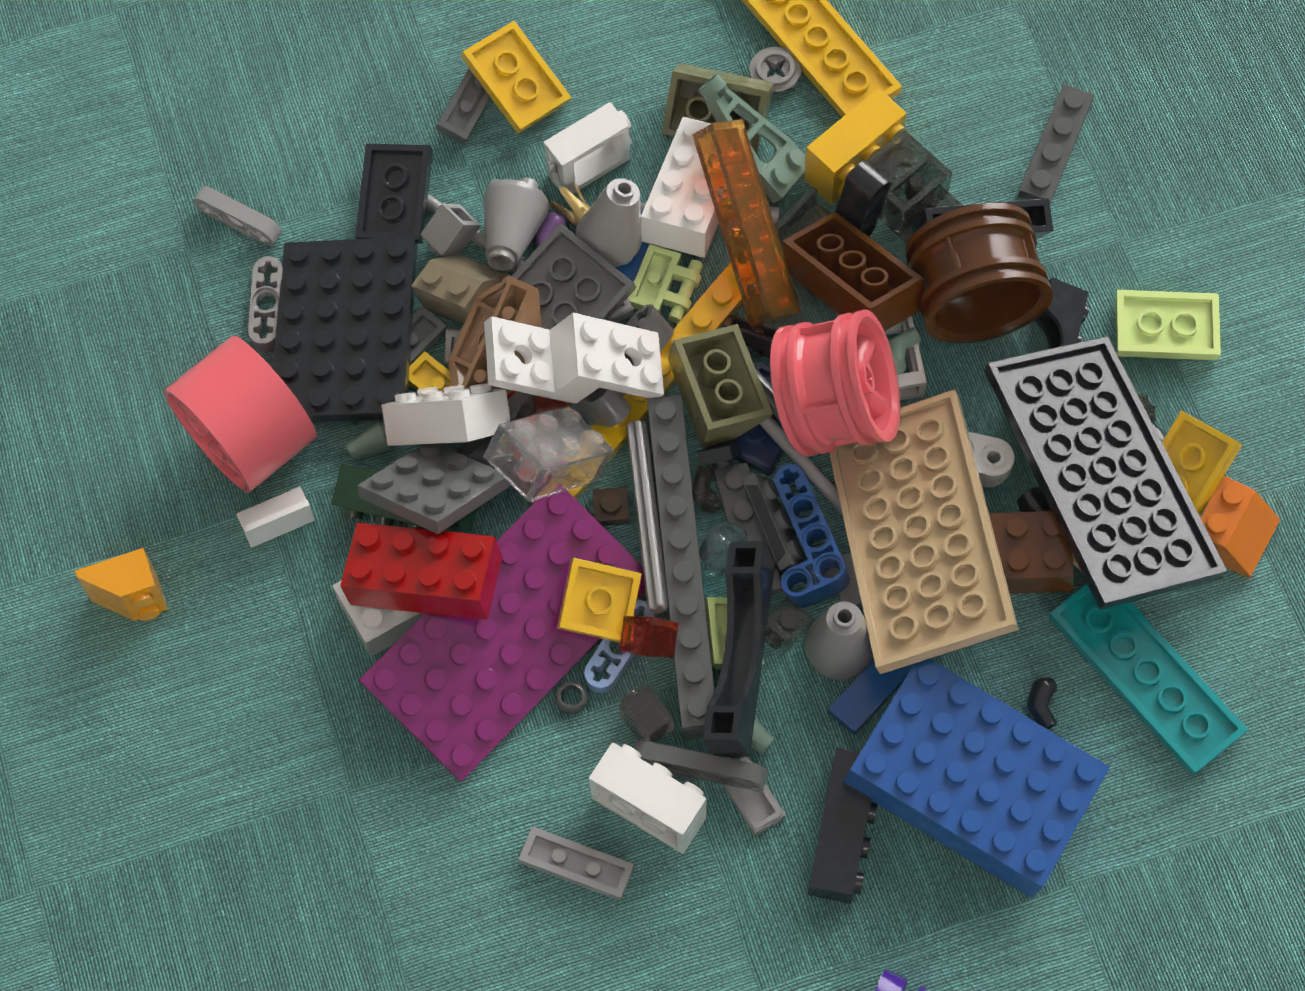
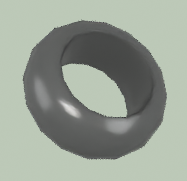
[555,681,588,714]

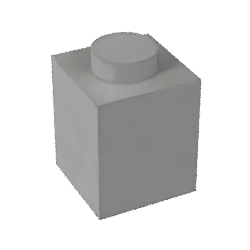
[420,204,481,257]

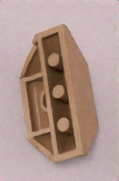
[448,275,542,395]

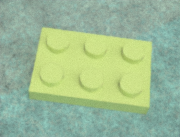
[1115,290,1221,361]

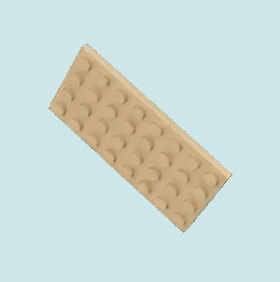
[829,389,1019,674]

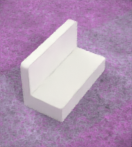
[237,487,315,548]

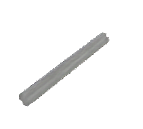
[626,420,669,614]

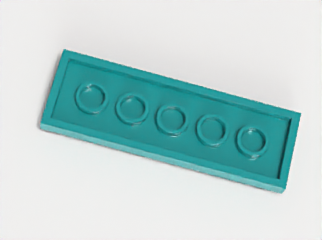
[1048,584,1249,777]

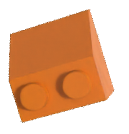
[1200,475,1280,579]

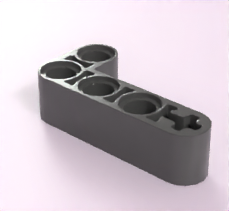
[571,304,674,427]

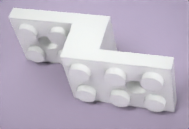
[484,313,664,404]

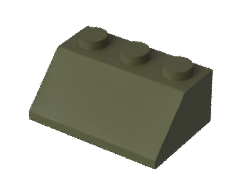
[662,63,774,155]
[668,324,773,448]

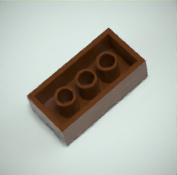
[783,211,923,331]
[989,511,1074,594]

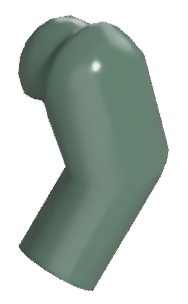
[889,327,921,375]

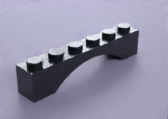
[702,541,775,757]

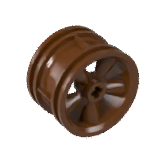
[905,203,1053,344]

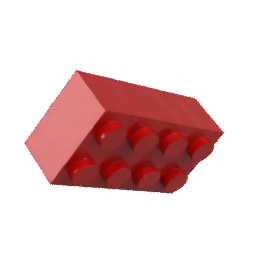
[340,523,503,620]

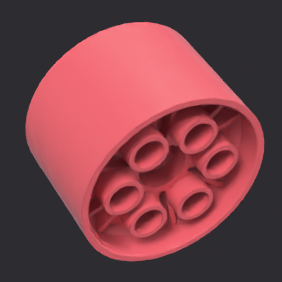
[163,336,317,493]

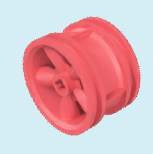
[770,310,901,457]

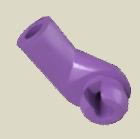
[535,212,567,248]

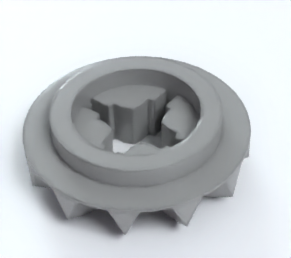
[750,47,801,95]

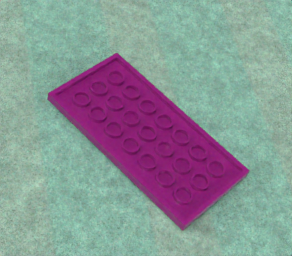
[358,481,646,782]

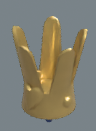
[549,183,590,228]

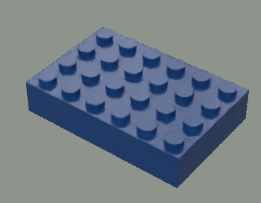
[843,659,1110,899]

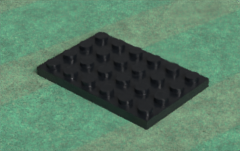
[273,236,418,422]

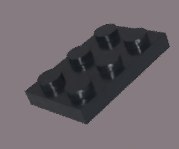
[355,144,433,244]

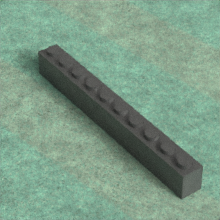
[647,395,714,740]

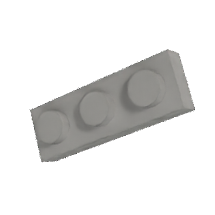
[518,826,635,901]

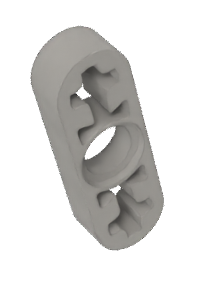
[193,186,282,246]
[248,256,283,351]

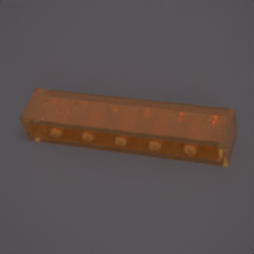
[692,119,801,327]

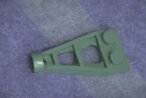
[698,73,806,204]

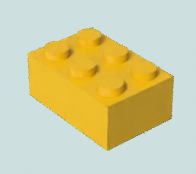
[804,88,907,205]

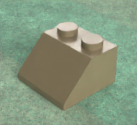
[411,254,511,325]

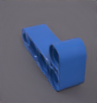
[774,464,850,608]

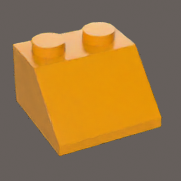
[75,548,168,621]

